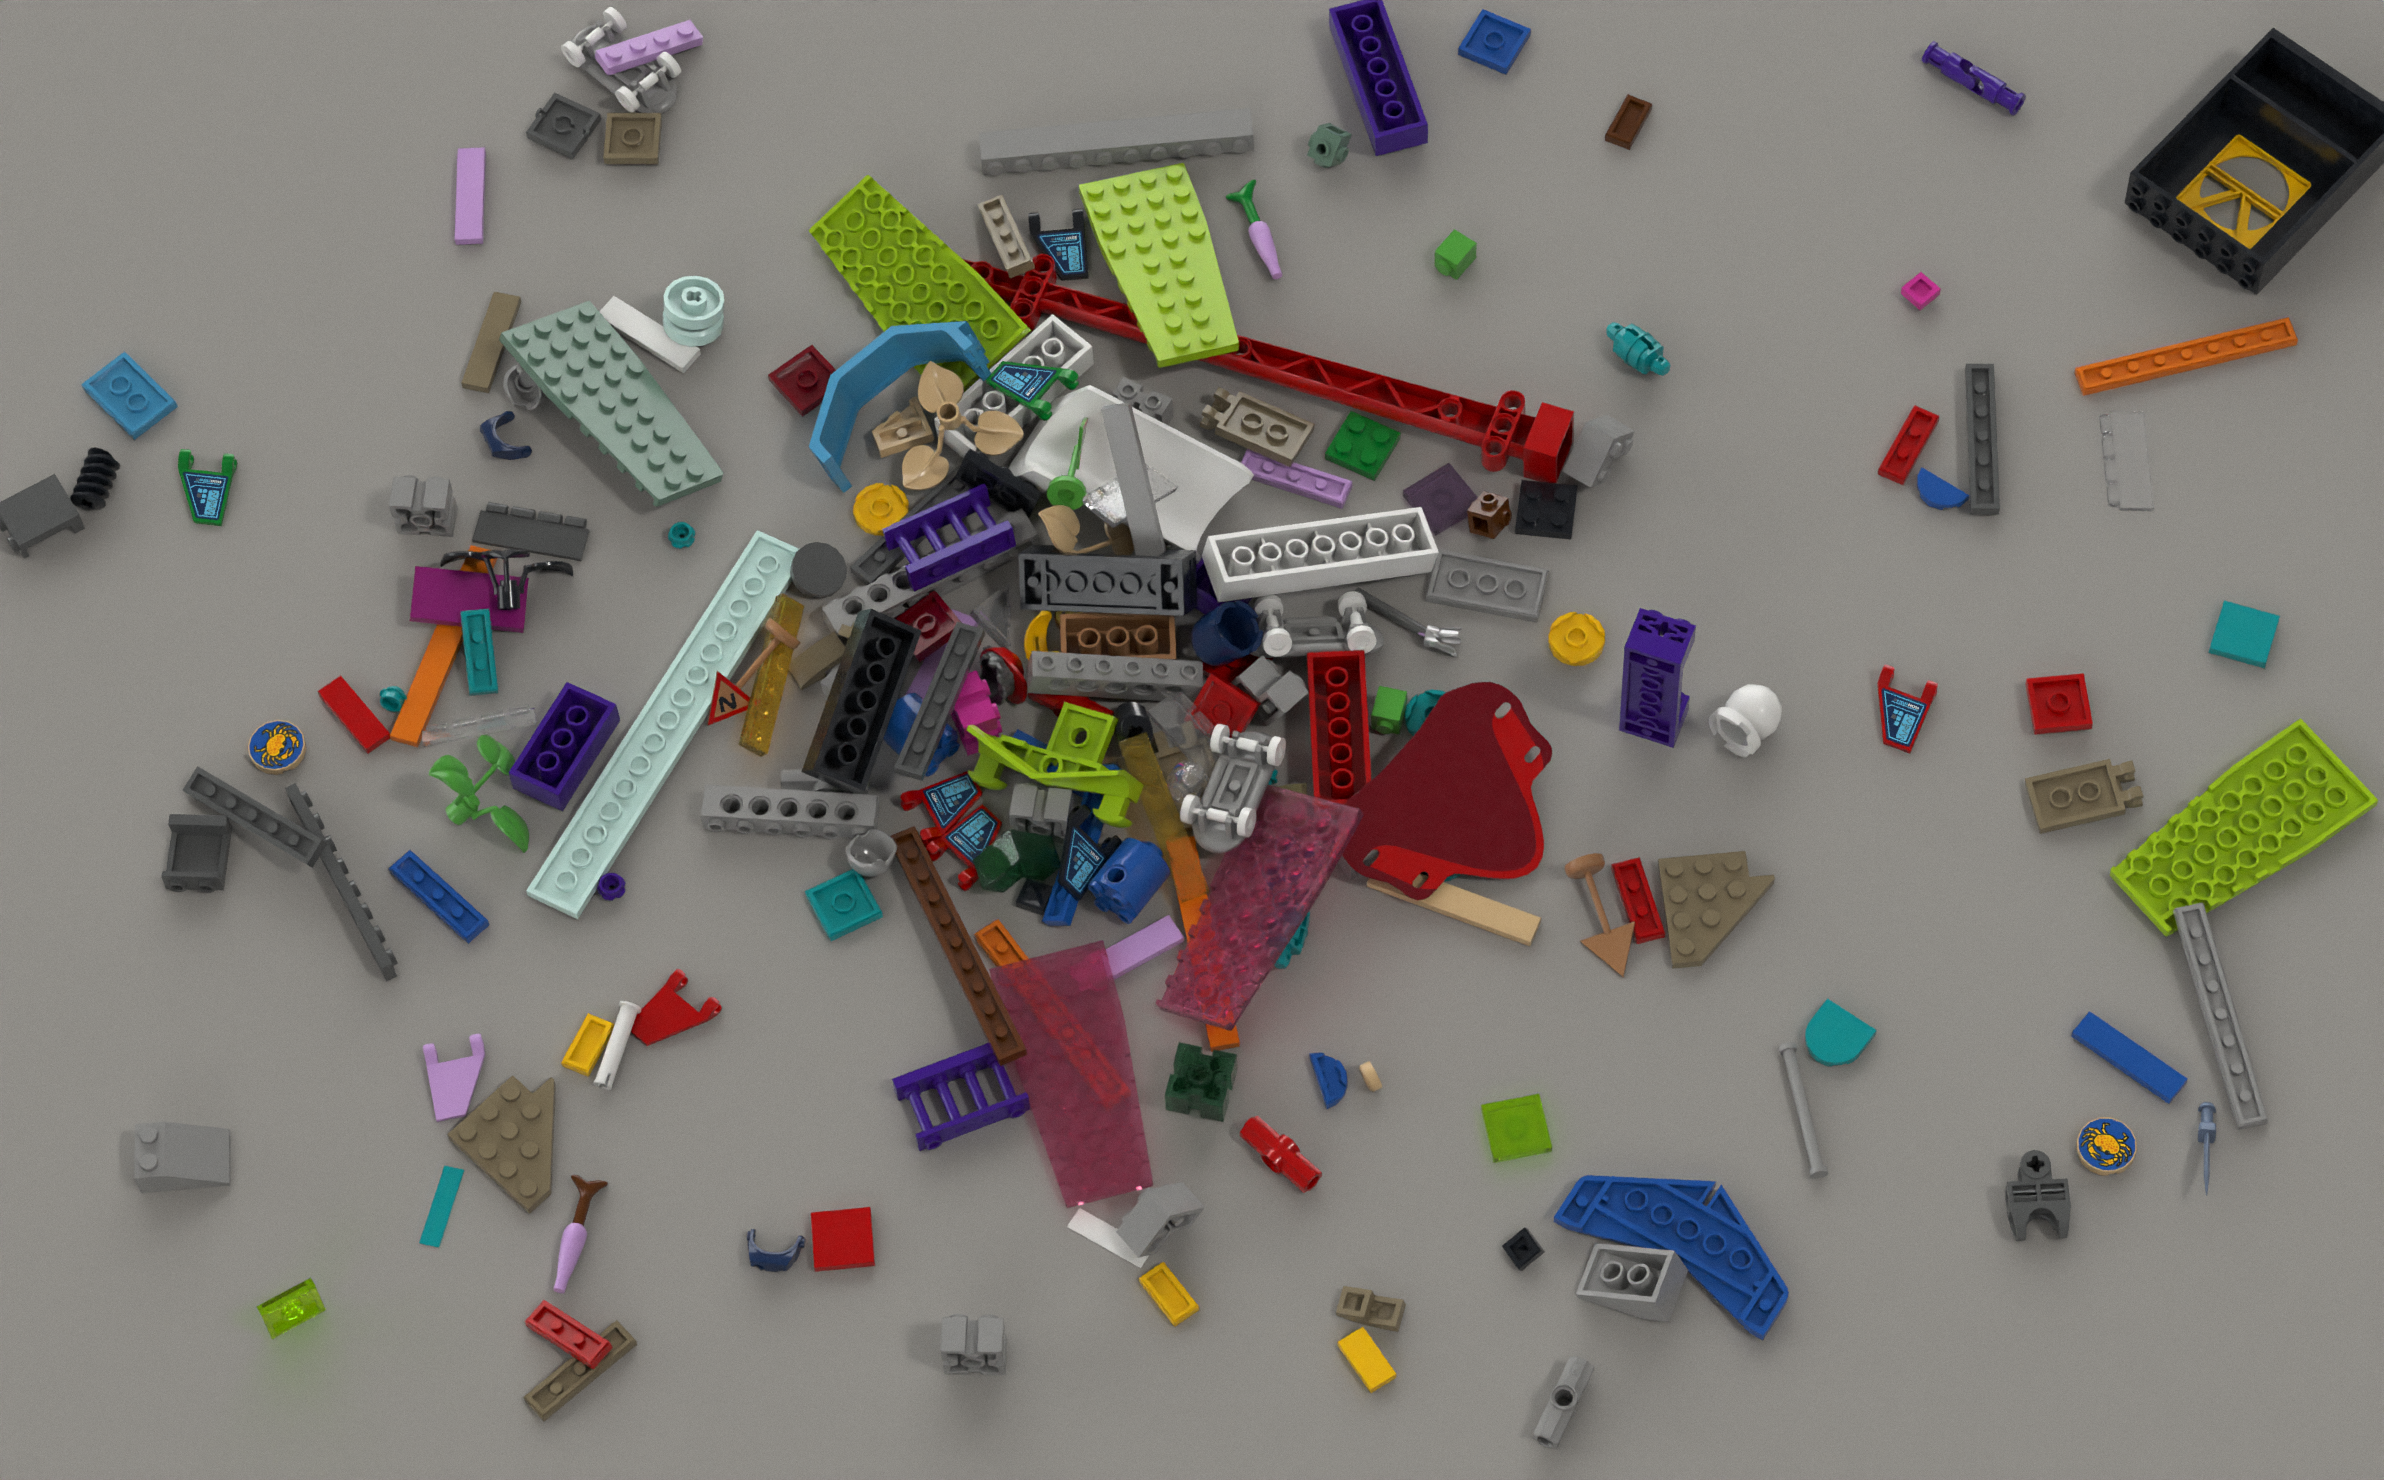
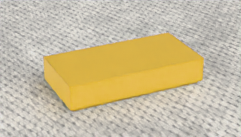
[561,1013,615,1077]
[1139,1262,1199,1327]
[1337,1327,1396,1393]

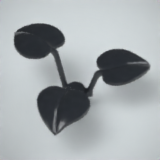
[440,549,573,610]

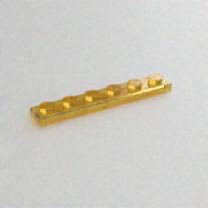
[738,593,804,757]
[1119,733,1209,903]

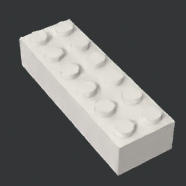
[934,314,1094,458]

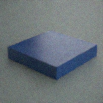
[1458,9,1531,75]

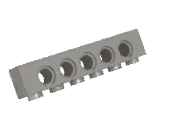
[1027,651,1203,703]
[701,785,880,839]

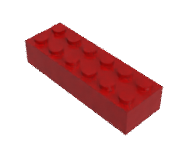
[1307,650,1371,822]

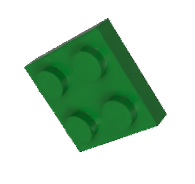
[1325,411,1401,481]

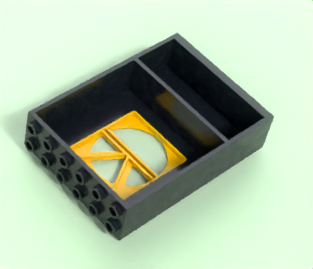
[2124,28,2384,295]

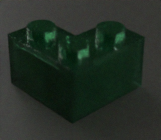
[973,829,1060,893]

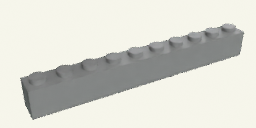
[979,108,1254,175]

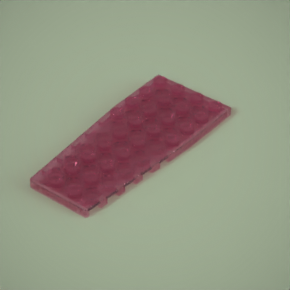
[1156,785,1364,1031]
[989,940,1153,1208]

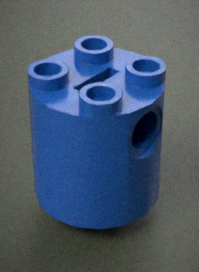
[883,693,960,777]
[1088,838,1170,924]

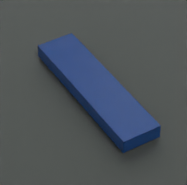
[389,850,490,944]
[2071,1011,2188,1104]

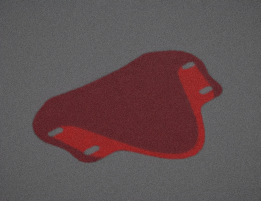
[1339,682,1552,900]

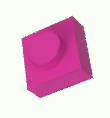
[1901,272,1941,311]

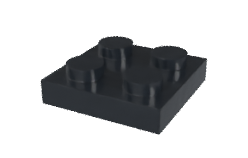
[1515,480,1578,540]

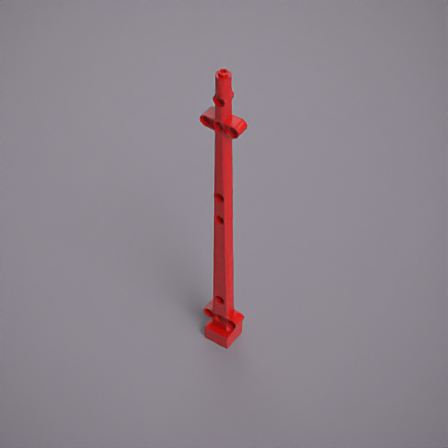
[963,254,1574,483]

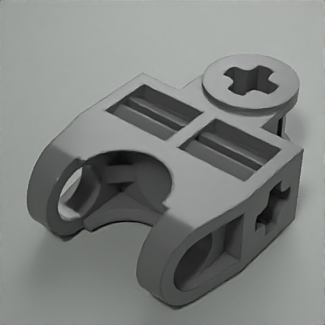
[2005,1150,2071,1241]

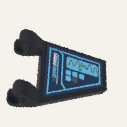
[1028,209,1089,281]
[1057,804,1122,901]

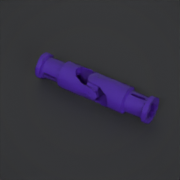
[1922,41,2026,116]

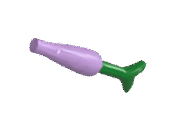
[1226,179,1282,279]

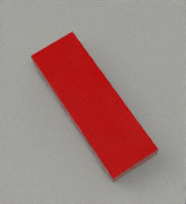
[1878,405,1940,485]
[317,675,390,754]
[1611,857,1665,944]
[524,1300,613,1370]

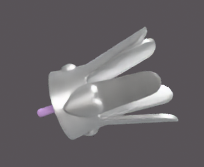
[1418,624,1463,657]

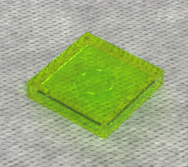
[1481,1094,1552,1163]
[256,1277,326,1339]

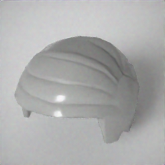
[504,364,547,410]
[846,829,897,877]

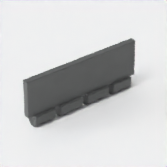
[472,502,590,561]

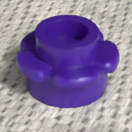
[597,873,626,901]

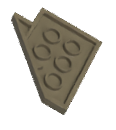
[1658,851,1775,969]
[447,1075,556,1214]

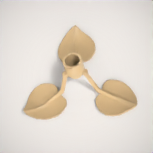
[902,361,1024,490]
[1038,505,1134,613]

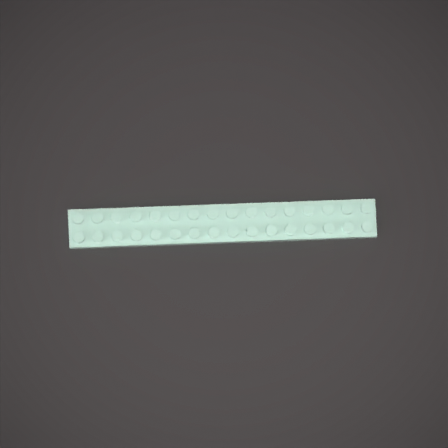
[526,530,799,919]

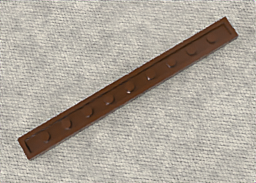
[890,826,1027,1066]

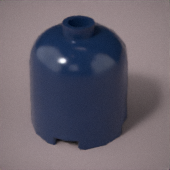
[1191,600,1263,666]

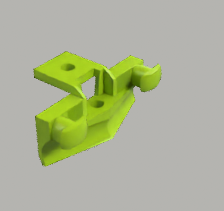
[967,702,1144,828]

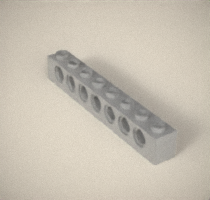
[822,508,1039,645]

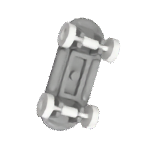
[561,7,681,115]
[1250,591,1384,658]
[1180,724,1286,853]

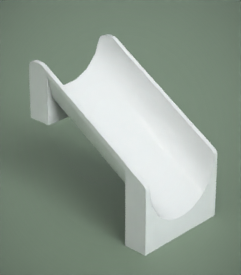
[1008,385,1254,564]

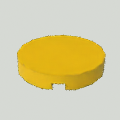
[853,483,909,536]
[1548,612,1605,666]

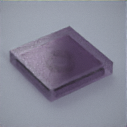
[1403,463,1478,536]

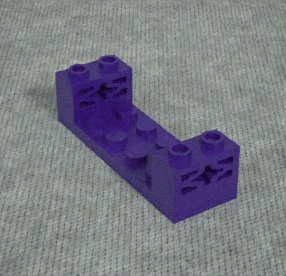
[1619,608,1696,748]

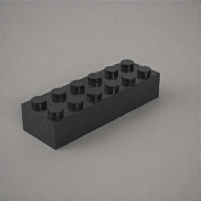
[801,609,921,794]

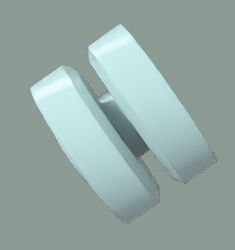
[663,276,725,347]

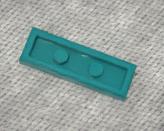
[460,609,498,696]

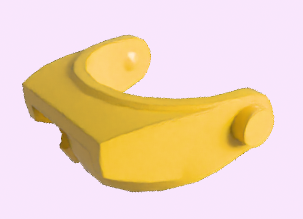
[1024,610,1061,660]

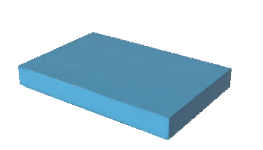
[81,352,178,440]

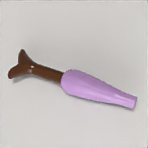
[553,1174,608,1293]

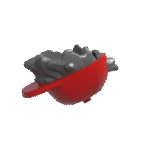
[979,645,1027,706]

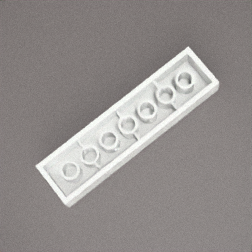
[1202,507,1439,602]

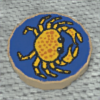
[248,720,307,775]
[2076,1117,2137,1176]

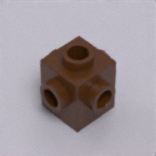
[1467,491,1512,539]

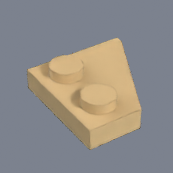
[872,396,934,458]

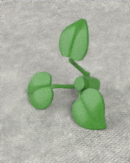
[428,734,529,853]

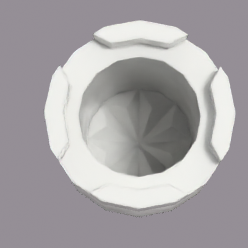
[1708,684,1782,758]

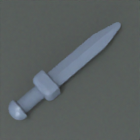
[2198,1102,2216,1196]

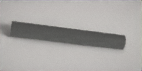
[1355,587,1427,639]

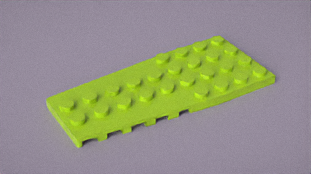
[1079,163,1239,368]
[809,175,1031,392]
[2109,718,2378,937]

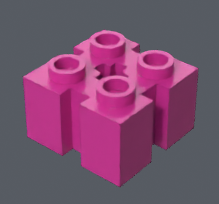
[951,670,1003,756]

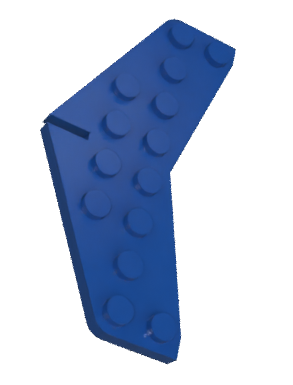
[1553,1175,1789,1340]

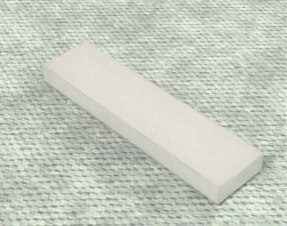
[599,296,701,373]

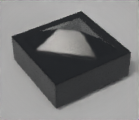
[1016,878,1053,916]
[1502,1227,1545,1271]

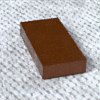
[1605,94,1652,150]

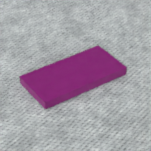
[410,566,529,633]

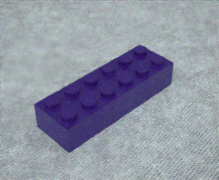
[1329,0,1428,156]

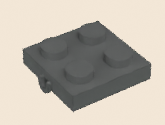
[526,92,602,159]

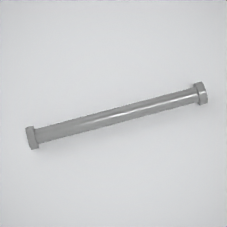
[1779,1042,1828,1179]

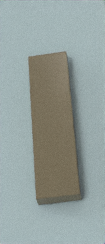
[977,195,1035,278]
[461,292,521,393]
[523,1320,637,1421]

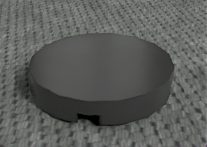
[790,542,847,599]

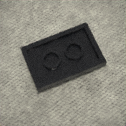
[955,449,1042,518]

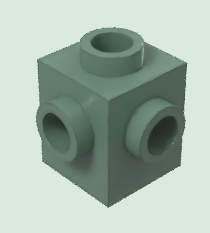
[1307,123,1352,168]

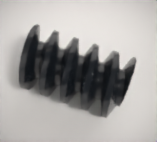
[70,447,120,510]
[1113,701,1153,750]

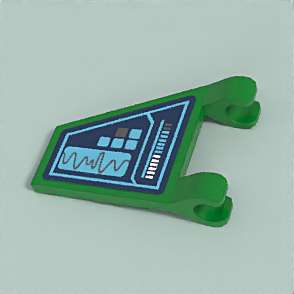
[986,361,1079,421]
[178,449,238,526]

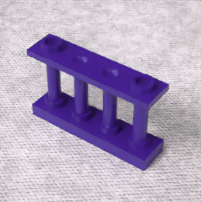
[882,484,1017,592]
[892,1043,1030,1151]

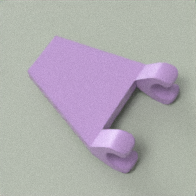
[423,1034,485,1122]

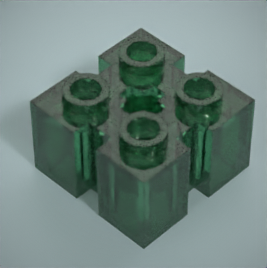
[1164,1042,1238,1122]

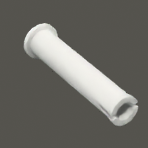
[593,1001,642,1090]

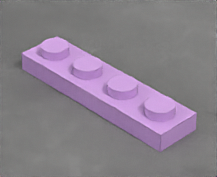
[595,20,703,76]

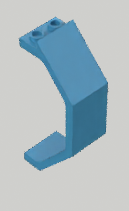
[809,321,991,493]

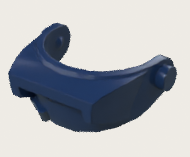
[480,411,532,460]
[747,1229,806,1272]

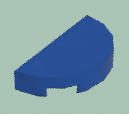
[1917,467,1969,510]
[1309,1052,1348,1109]

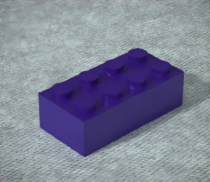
[509,682,620,811]

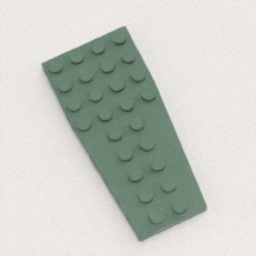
[499,300,724,507]

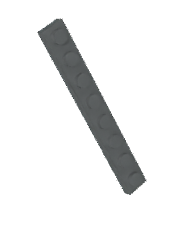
[285,783,398,982]

